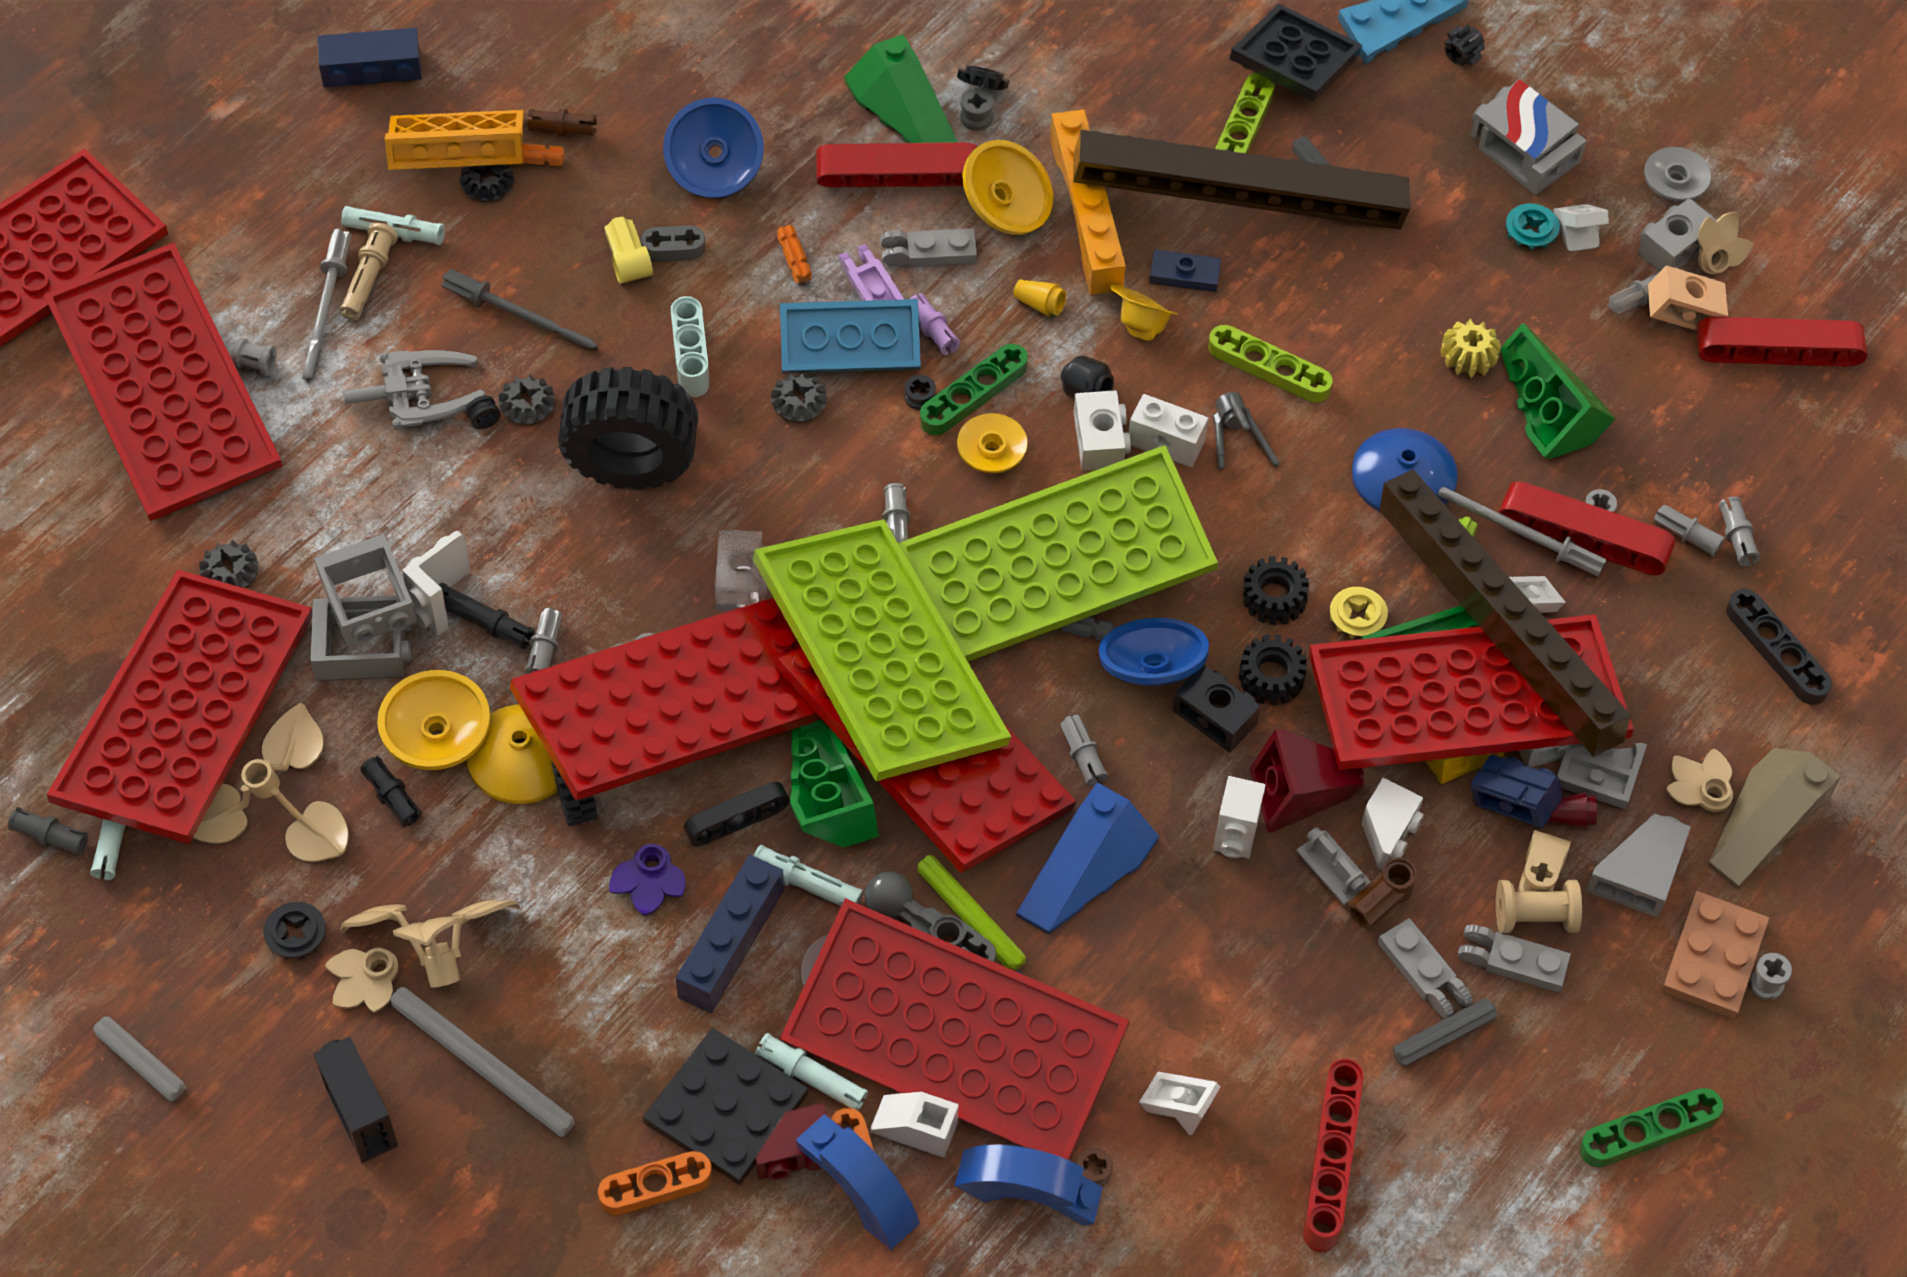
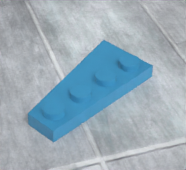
[1338,0,1468,64]

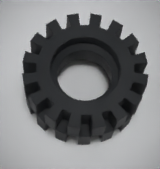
[1243,556,1309,626]
[1239,634,1307,705]
[551,761,598,827]

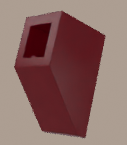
[756,1103,828,1180]

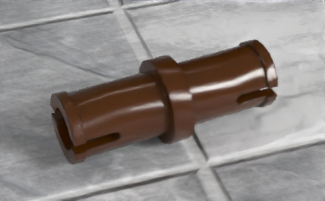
[527,109,597,136]

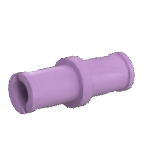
[910,293,960,355]

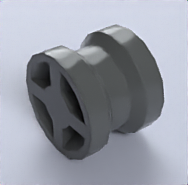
[960,88,994,131]

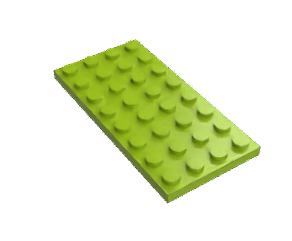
[898,445,1218,662]
[752,519,1011,781]

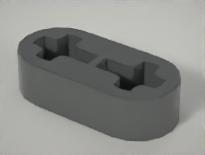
[641,225,706,262]

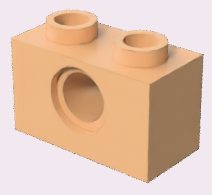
[1648,265,1728,330]

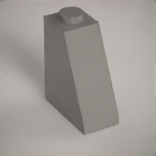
[1586,814,1691,918]

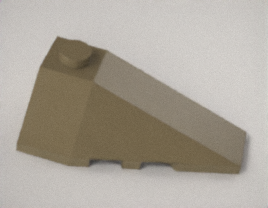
[1708,748,1841,889]

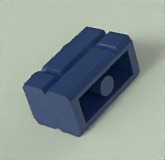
[1471,754,1563,828]

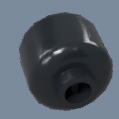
[1061,355,1114,399]

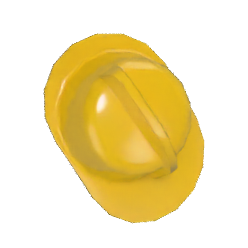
[1110,284,1178,341]

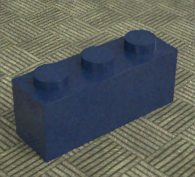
[318,28,422,87]

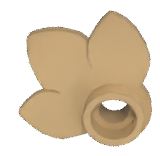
[1698,212,1754,275]
[1666,749,1733,812]
[325,948,399,1013]

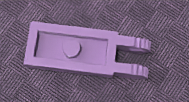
[839,244,904,301]

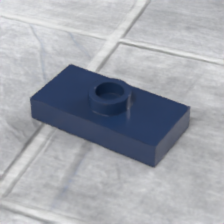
[1149,249,1221,292]

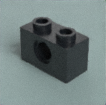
[1172,665,1261,753]

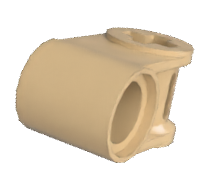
[1518,830,1571,891]

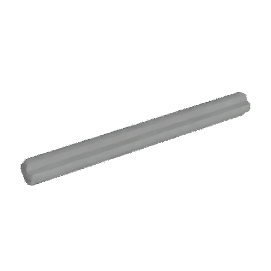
[390,987,575,1137]

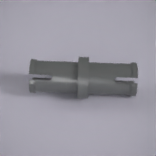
[8,807,88,856]

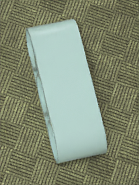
[671,296,710,397]

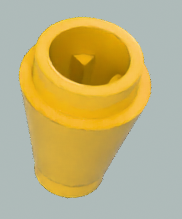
[1013,279,1067,317]

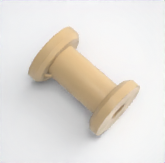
[1496,880,1582,934]

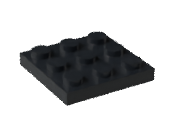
[1229,4,1362,102]
[643,1027,808,1185]

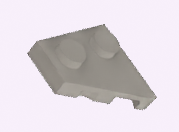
[1557,743,1647,810]

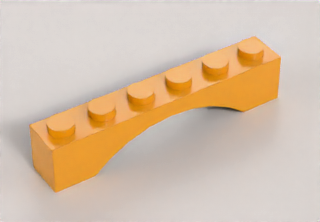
[1050,109,1126,295]

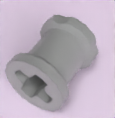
[232,338,277,376]
[1749,953,1792,1000]

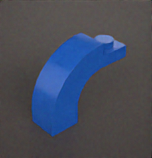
[795,1114,920,1250]
[954,1145,1103,1226]

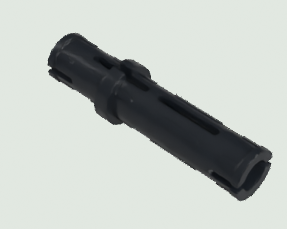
[439,583,535,649]

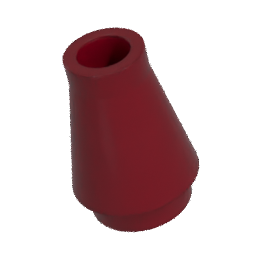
[1547,792,1597,829]

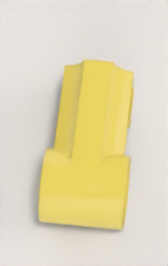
[604,216,653,284]

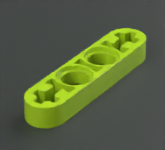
[1215,73,1275,154]
[1208,325,1333,402]

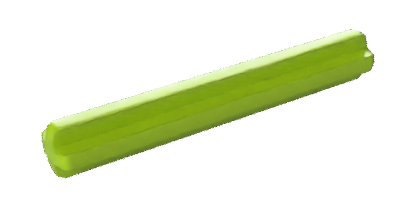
[918,855,1026,971]

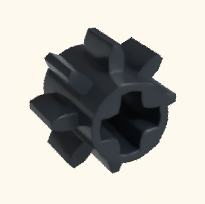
[1444,25,1485,66]

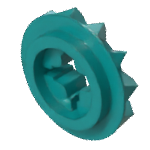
[1505,203,1560,250]

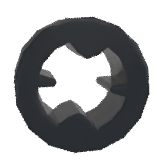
[904,375,936,410]
[465,395,501,430]

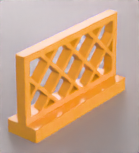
[384,110,524,170]

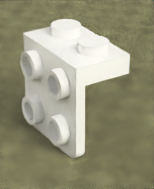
[402,531,470,636]

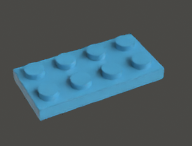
[780,299,921,374]

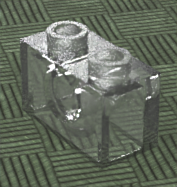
[714,530,768,610]

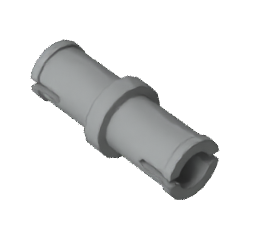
[1718,496,1761,567]

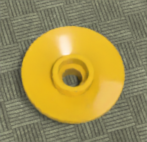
[957,413,1027,473]

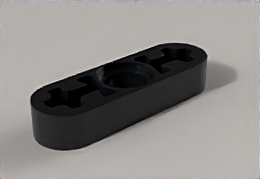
[683,782,790,846]

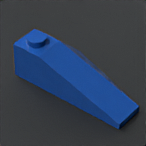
[1016,782,1159,935]

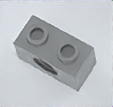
[1638,198,1717,271]

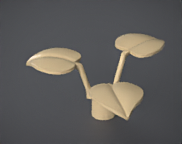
[193,703,349,863]
[340,900,521,988]

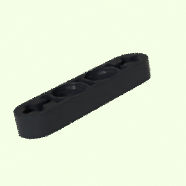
[1726,589,1832,705]

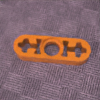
[598,1151,712,1215]

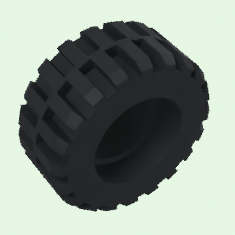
[558,367,698,490]

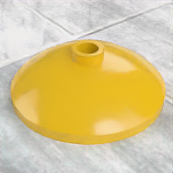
[963,140,1054,235]
[377,670,491,770]
[466,704,558,804]

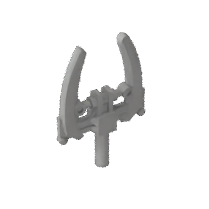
[343,350,485,430]

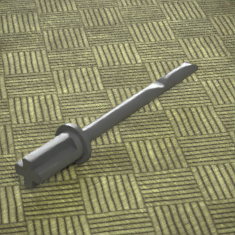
[441,269,598,350]

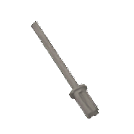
[302,229,352,379]
[1437,487,1607,577]

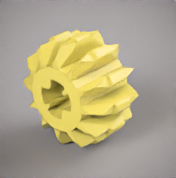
[1441,318,1501,378]

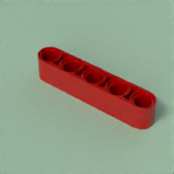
[816,142,978,188]
[1696,317,1868,367]
[1498,481,1675,576]
[1303,1059,1364,1252]

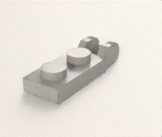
[880,228,977,267]
[1378,918,1473,1019]
[1458,924,1571,992]

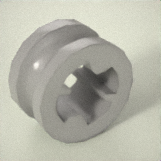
[1585,489,1617,513]

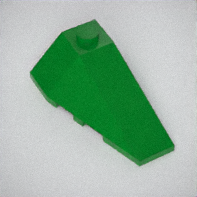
[844,34,958,143]
[1500,323,1616,460]
[790,719,879,848]

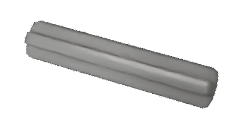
[93,1016,186,1101]

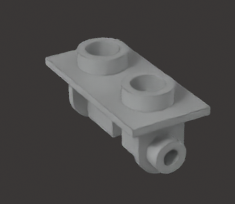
[1296,827,1371,906]

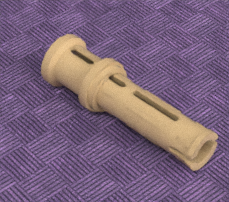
[339,223,398,320]

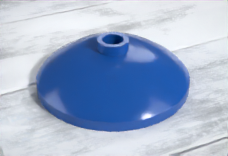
[663,97,764,198]
[1352,428,1458,513]
[1099,618,1209,686]

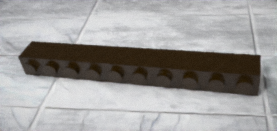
[1073,130,1410,229]
[1379,470,1631,757]

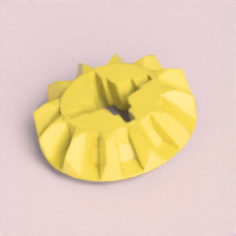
[1330,587,1388,639]

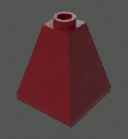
[1250,729,1364,832]

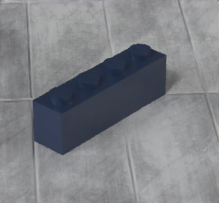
[676,854,784,1013]

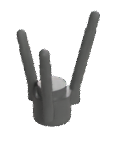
[1212,392,1279,470]

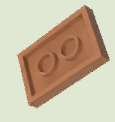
[1661,891,1770,1019]

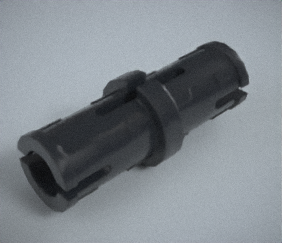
[360,756,422,827]

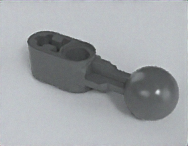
[864,871,996,962]

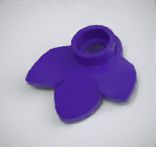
[609,844,686,916]

